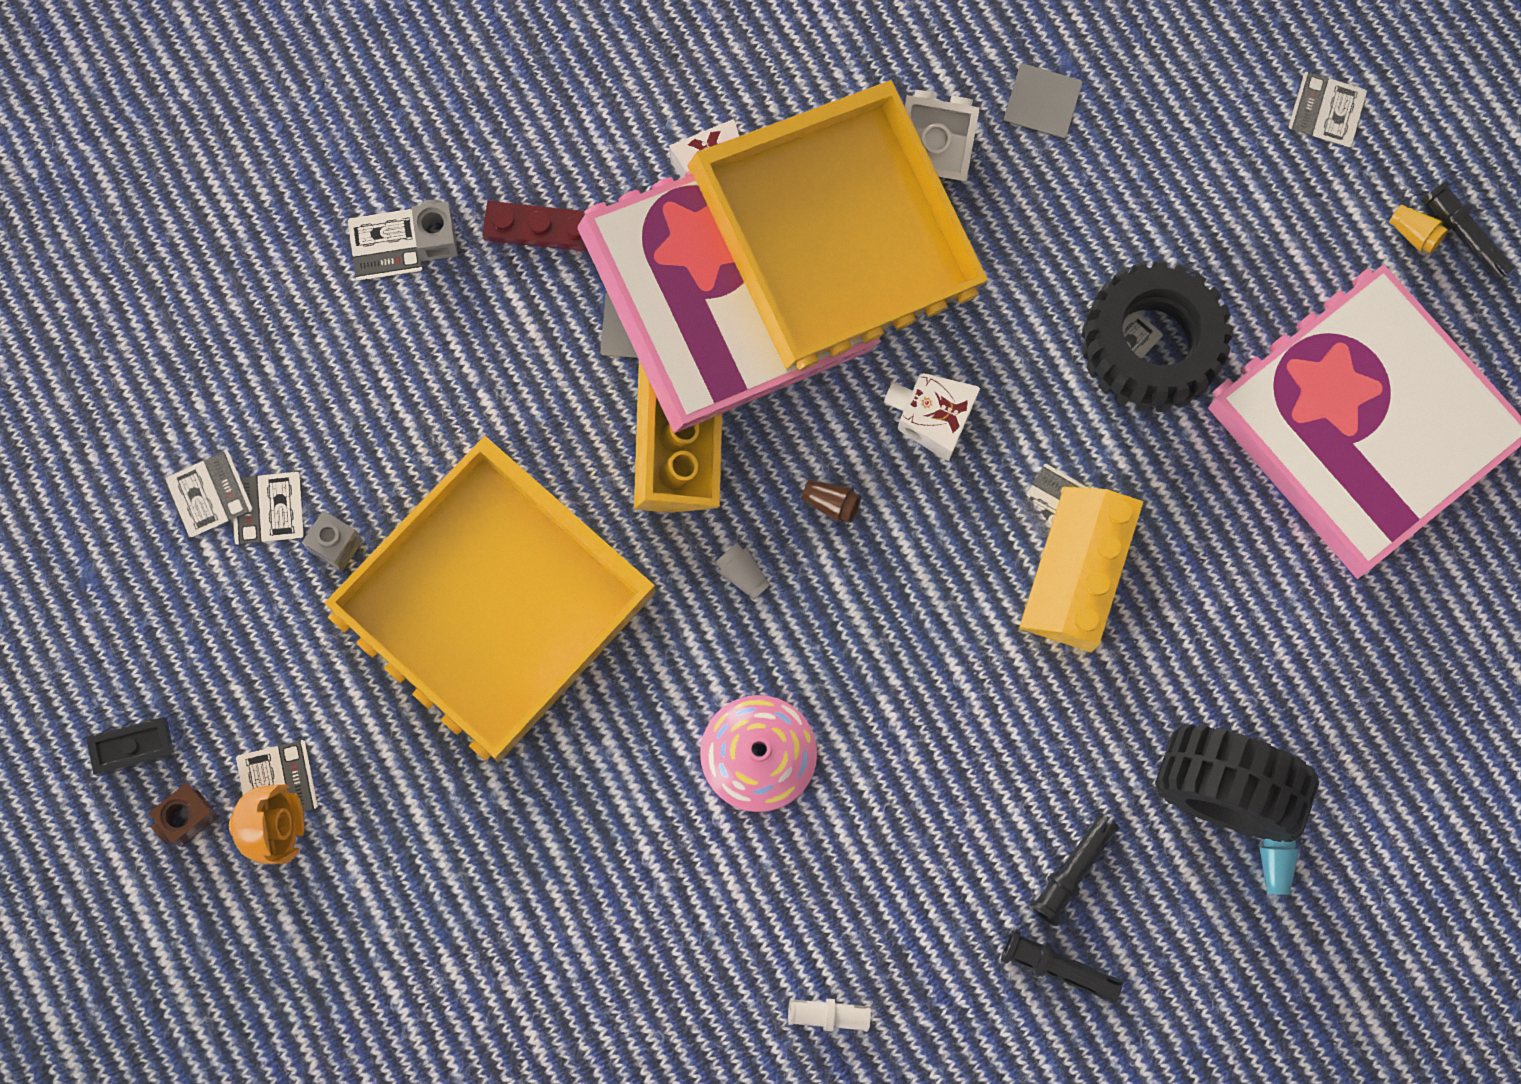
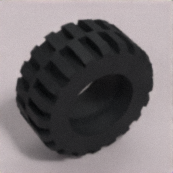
[1081,261,1233,412]
[1155,724,1319,842]

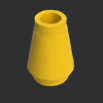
[1389,204,1448,254]

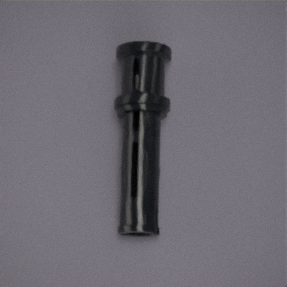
[1421,180,1516,283]
[1028,813,1120,926]
[1001,928,1123,1004]

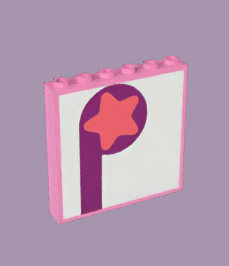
[577,171,881,434]
[1208,264,1521,579]

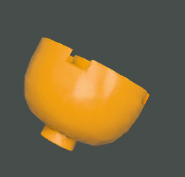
[229,784,305,864]

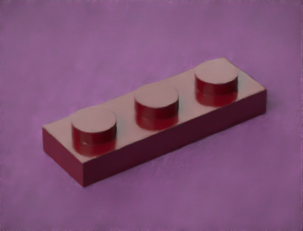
[482,201,588,252]

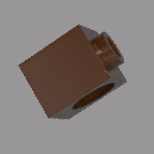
[149,782,220,847]

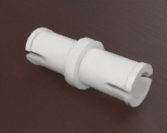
[788,998,871,1032]

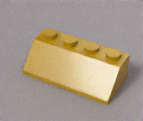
[634,363,722,513]
[1019,487,1144,653]

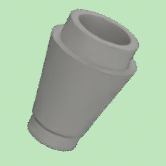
[715,543,770,600]

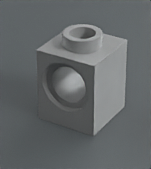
[411,199,458,261]
[302,510,363,572]

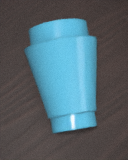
[1259,839,1299,895]

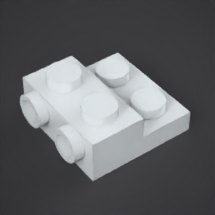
[905,90,980,182]

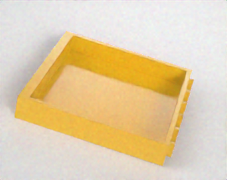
[687,80,988,371]
[324,435,656,763]

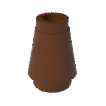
[802,479,861,523]

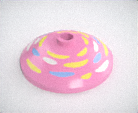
[701,695,817,812]

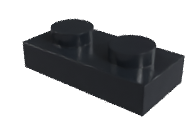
[86,717,175,776]

